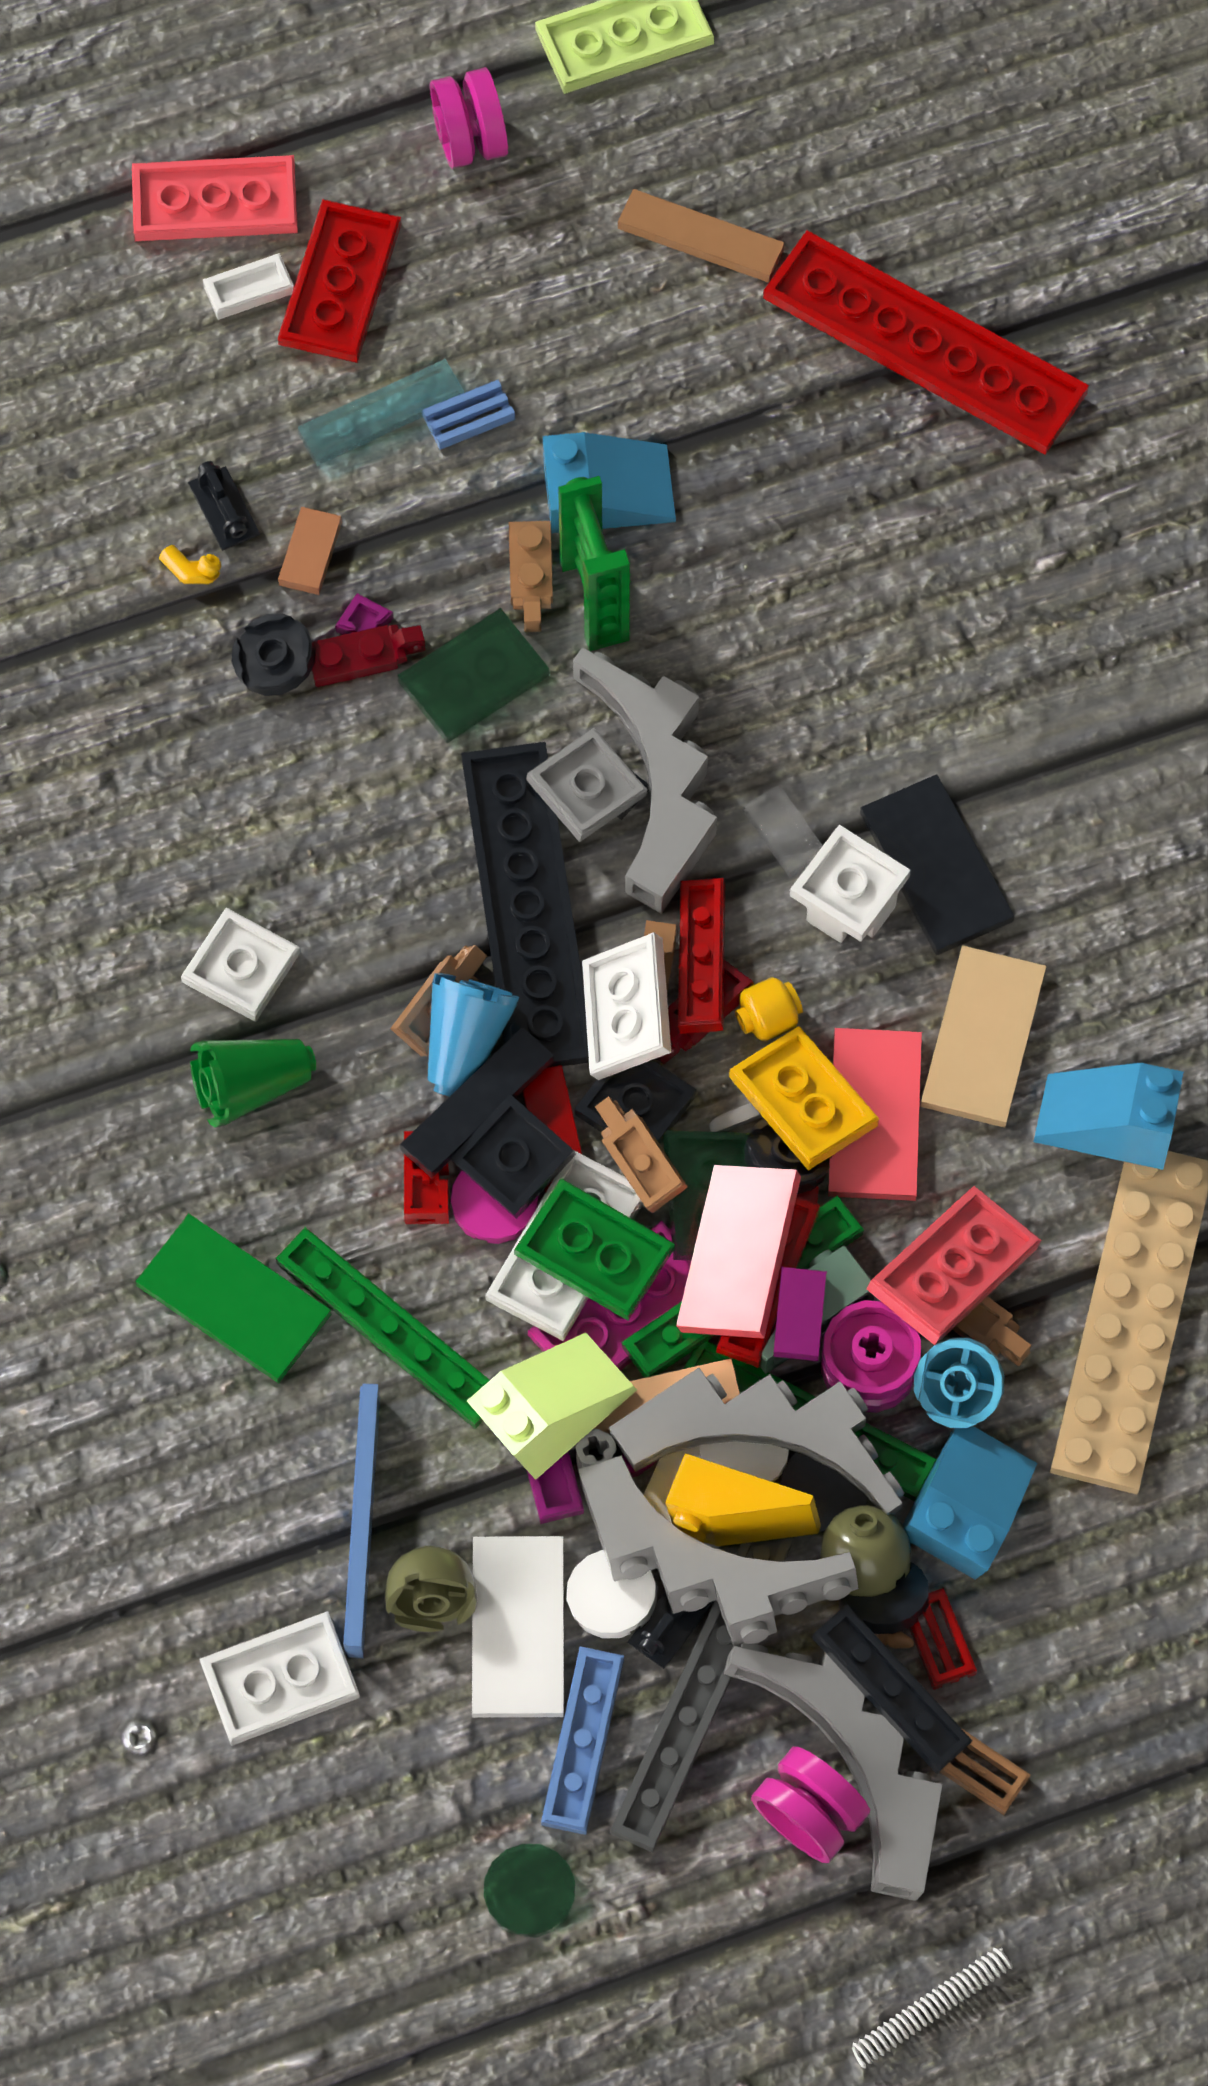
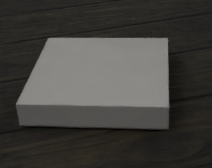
[526,728,647,842]

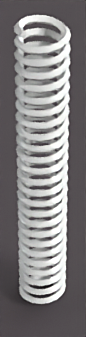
[852,1948,1013,2069]

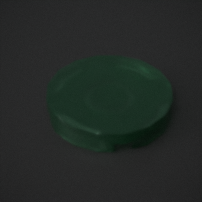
[483,1844,575,1938]

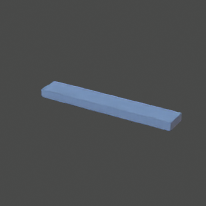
[343,1384,380,1658]

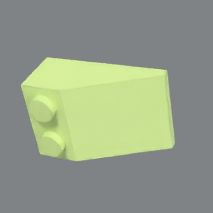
[467,1333,637,1480]

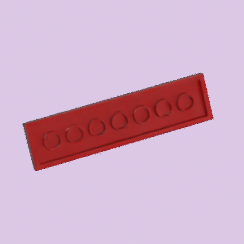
[763,230,1089,455]

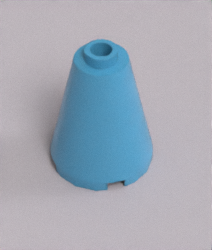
[427,973,519,1097]

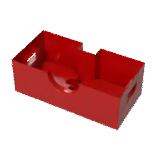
[404,1131,449,1225]

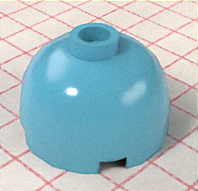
[914,1338,1004,1428]

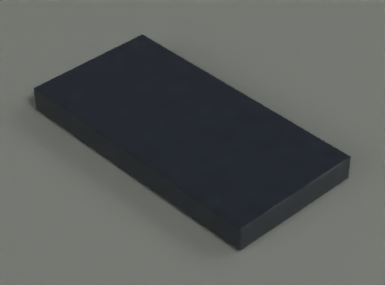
[860,774,1014,956]

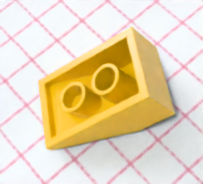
[665,1453,821,1546]

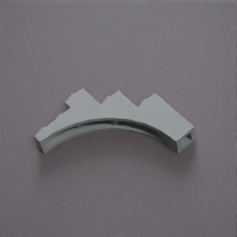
[573,647,717,914]
[609,1368,904,1516]
[578,1456,859,1646]
[724,1643,943,1901]

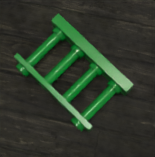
[558,476,630,651]

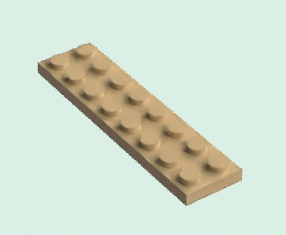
[1050,1151,1208,1495]

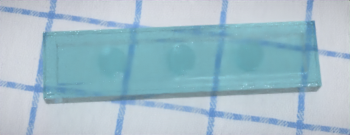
[298,359,464,466]

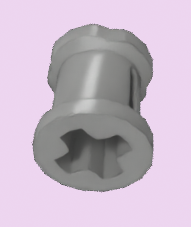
[576,1429,616,1469]

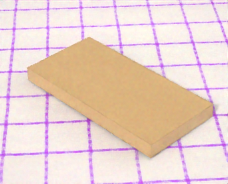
[920,945,1046,1128]

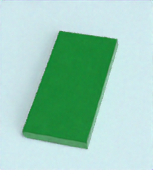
[135,1213,332,1384]

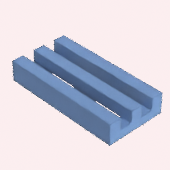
[423,380,515,450]

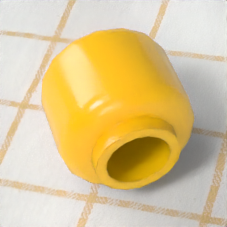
[735,977,803,1041]

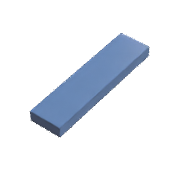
[541,1646,624,1835]

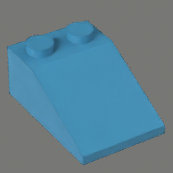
[542,432,676,534]
[1033,1063,1184,1170]
[903,1426,1038,1580]

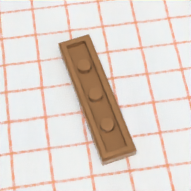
[618,189,785,283]

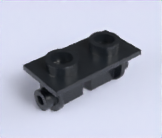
[188,461,260,551]
[627,1592,715,1669]

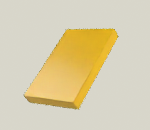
[729,1026,879,1171]

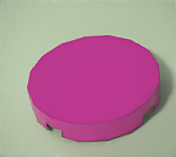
[451,1170,539,1244]

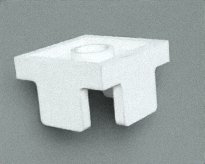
[790,825,911,943]

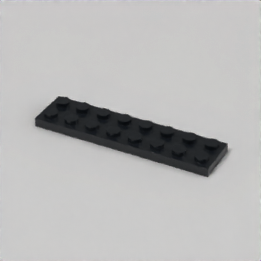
[461,742,589,1068]

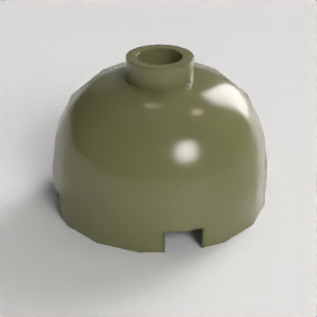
[820,1505,911,1597]
[385,1546,477,1632]

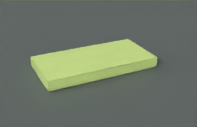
[535,0,714,94]

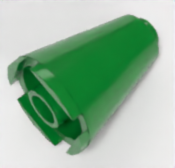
[190,1039,316,1128]

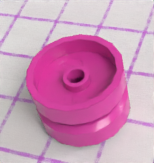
[430,67,508,169]
[821,1300,921,1413]
[751,1747,870,1863]

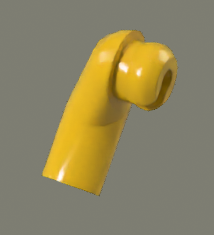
[159,545,221,584]

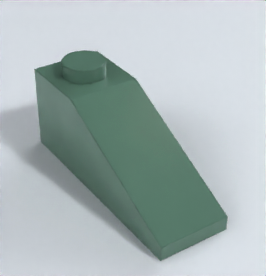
[760,1246,874,1374]

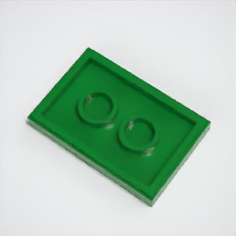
[514,1178,675,1321]

